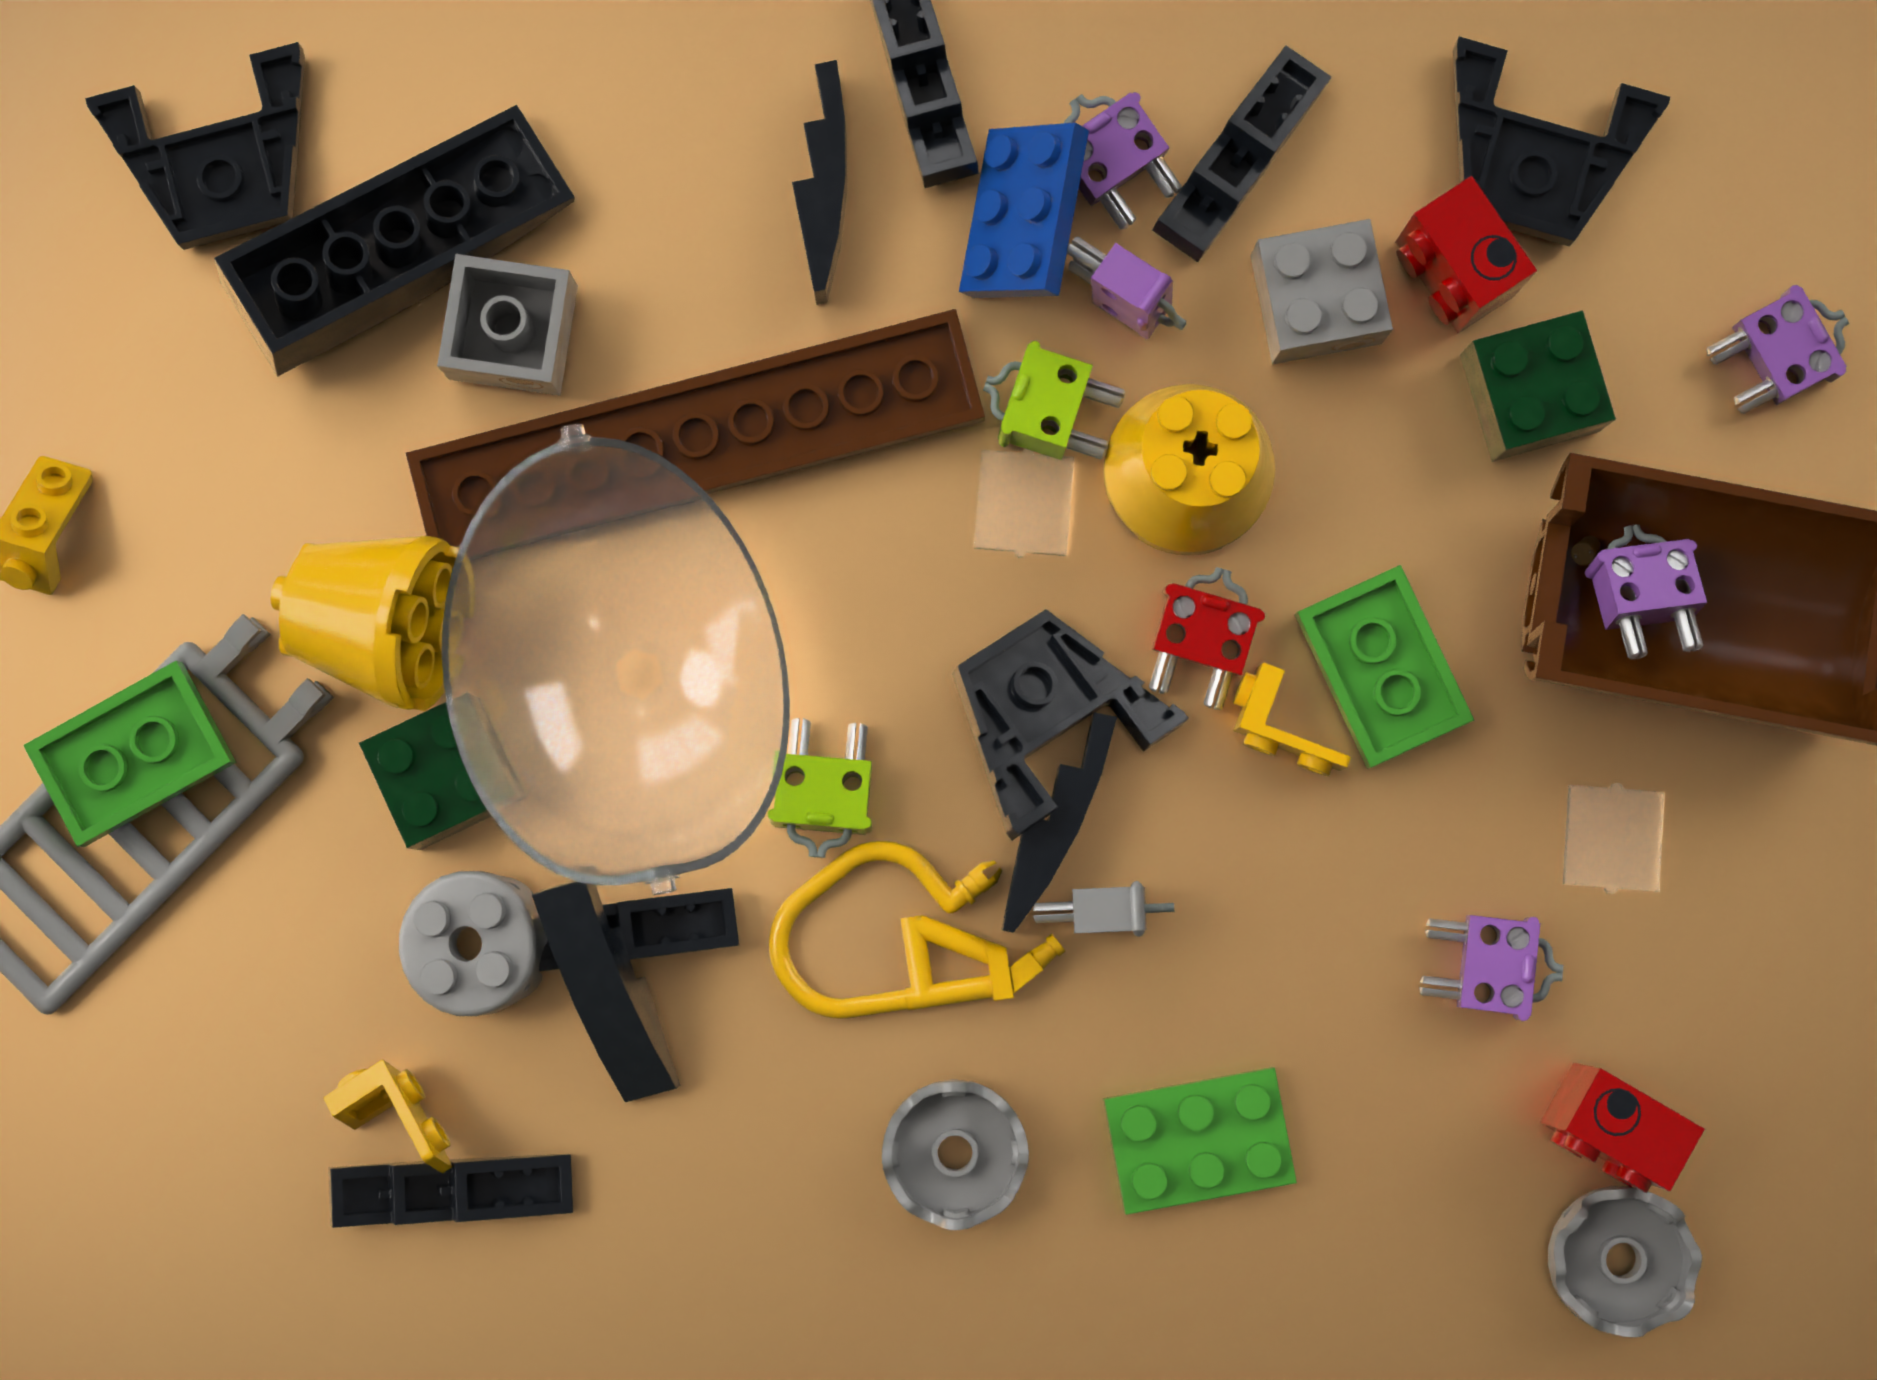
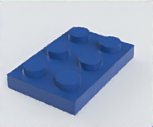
[959,122,1089,298]

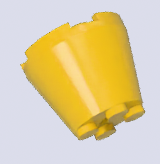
[1104,384,1275,555]
[270,536,471,711]

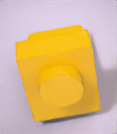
[0,456,93,595]
[1233,662,1351,776]
[323,1059,453,1173]

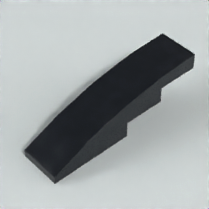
[870,0,979,188]
[1152,45,1331,262]
[792,60,847,305]
[1001,712,1117,933]
[532,875,681,1102]
[539,888,739,972]
[328,1154,573,1228]

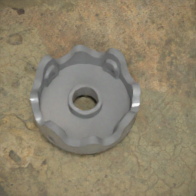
[399,871,548,1016]
[882,1079,1029,1230]
[1548,1186,1702,1337]

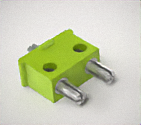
[983,341,1125,460]
[768,718,872,858]

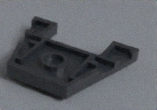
[1453,36,1670,247]
[85,42,305,250]
[952,609,1189,841]

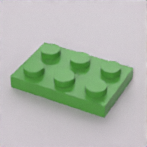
[1294,565,1474,769]
[23,661,237,847]
[1103,1067,1297,1215]

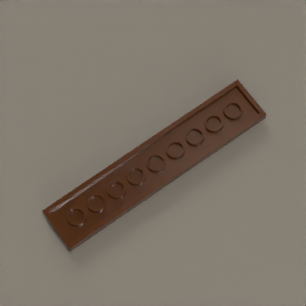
[406,309,985,557]

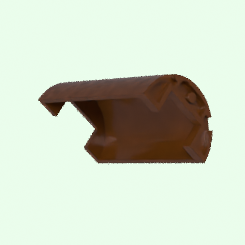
[1522,453,1877,746]

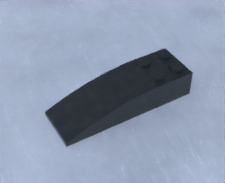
[214,105,575,377]

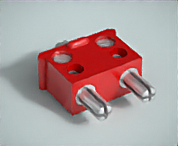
[1149,567,1265,710]

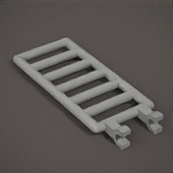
[0,614,334,1015]

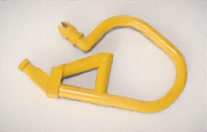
[769,841,1066,1019]

